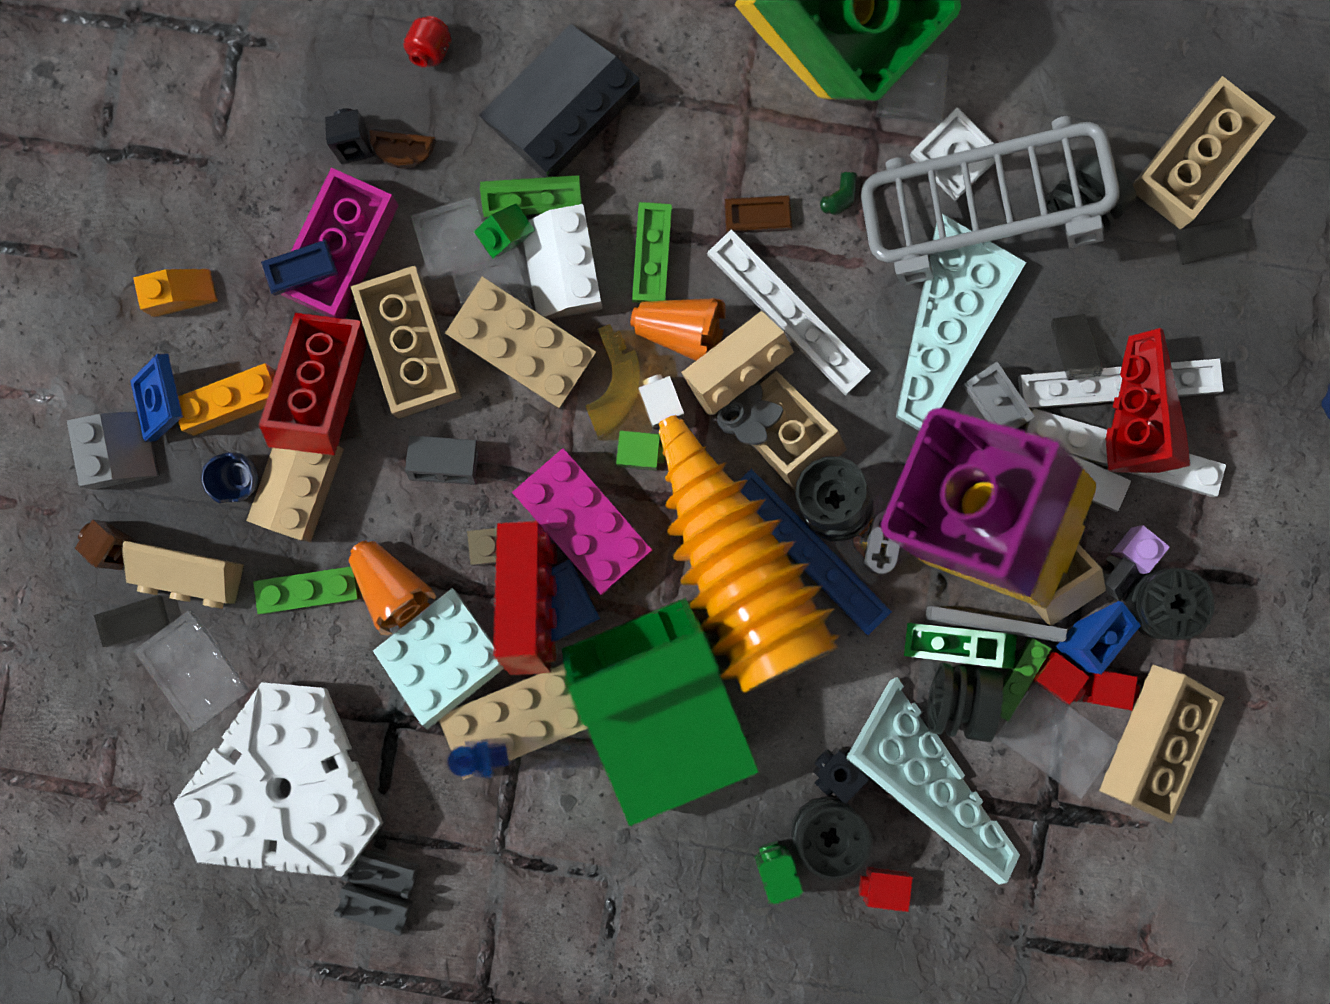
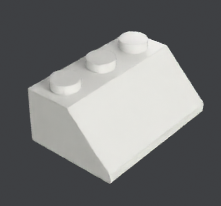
[523,204,603,319]

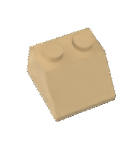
[1030,544,1106,626]

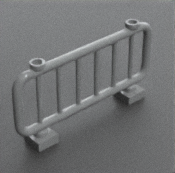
[861,116,1119,286]

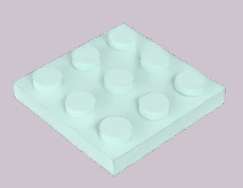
[373,588,504,729]

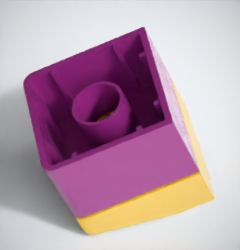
[881,408,1096,609]

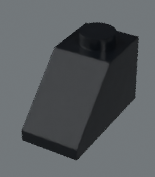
[325,108,373,165]

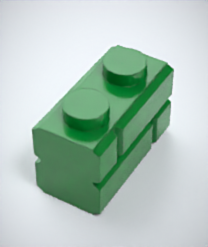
[754,841,803,904]

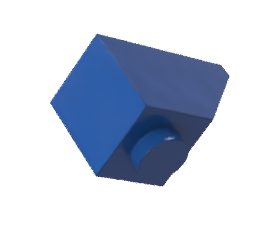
[1056,601,1141,674]

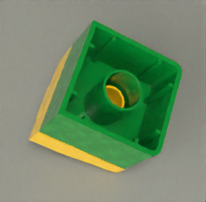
[735,0,961,101]

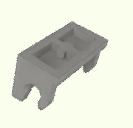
[963,361,1035,429]

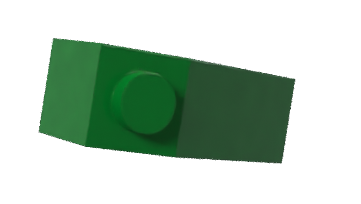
[904,623,1017,669]

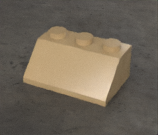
[681,311,794,415]
[247,446,344,542]
[122,541,244,609]

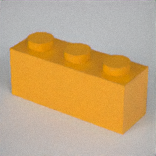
[178,363,276,436]

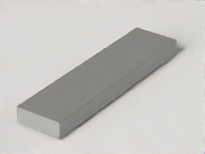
[925,606,1067,642]

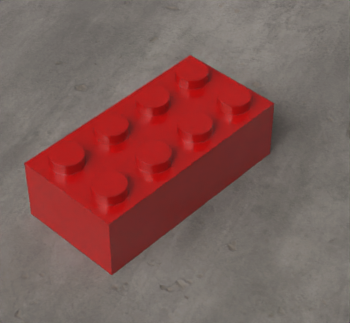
[259,313,367,456]
[494,521,557,675]

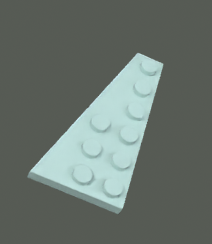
[896,214,1026,430]

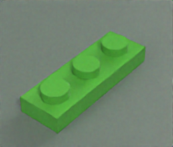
[480,175,582,217]
[632,202,672,303]
[253,566,360,614]

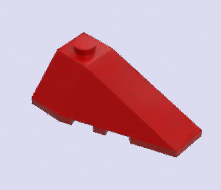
[1105,328,1190,473]

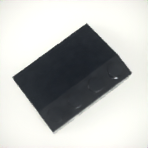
[479,24,640,178]

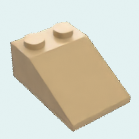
[731,371,847,492]

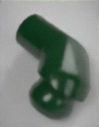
[820,172,857,215]

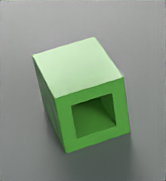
[616,431,665,471]

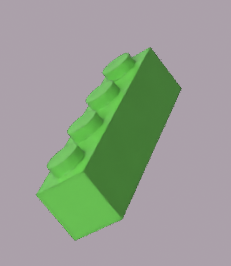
[1000,638,1051,722]

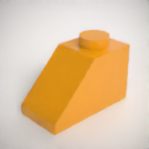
[133,269,218,317]

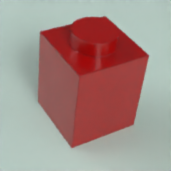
[1032,652,1089,704]
[1083,671,1140,711]
[859,867,912,912]

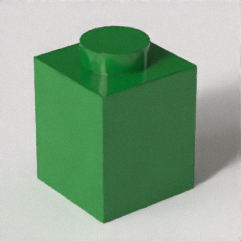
[474,203,535,259]

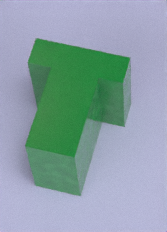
[562,598,759,827]

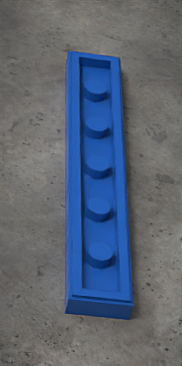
[739,469,892,635]

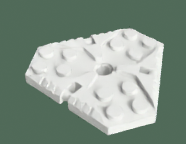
[174,682,383,877]

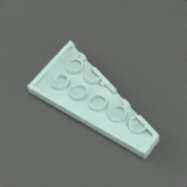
[846,677,1020,885]

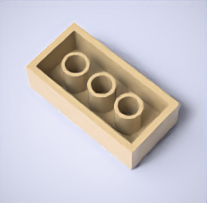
[1132,76,1275,230]
[350,265,461,419]
[445,276,596,408]
[439,664,587,780]
[1099,665,1225,824]

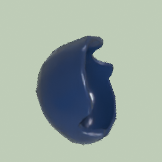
[201,452,258,503]

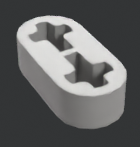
[864,511,900,574]

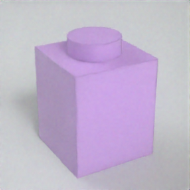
[1111,525,1170,574]

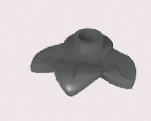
[717,385,784,445]

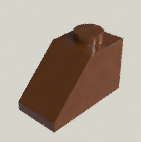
[75,519,139,570]

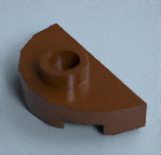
[369,130,436,169]

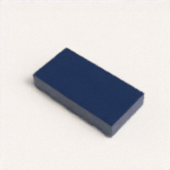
[261,240,338,296]

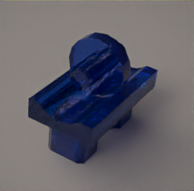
[447,739,509,778]

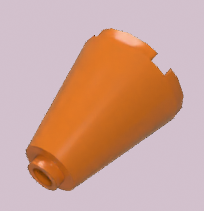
[630,298,726,361]
[348,540,436,635]

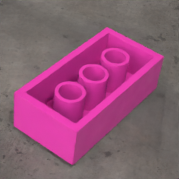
[281,167,399,319]
[512,448,653,595]

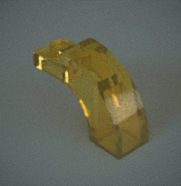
[585,324,640,440]

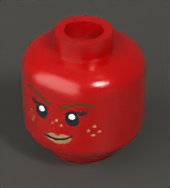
[403,16,452,68]

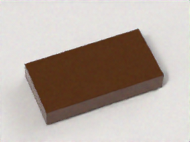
[724,195,792,234]

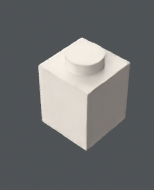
[638,374,684,429]

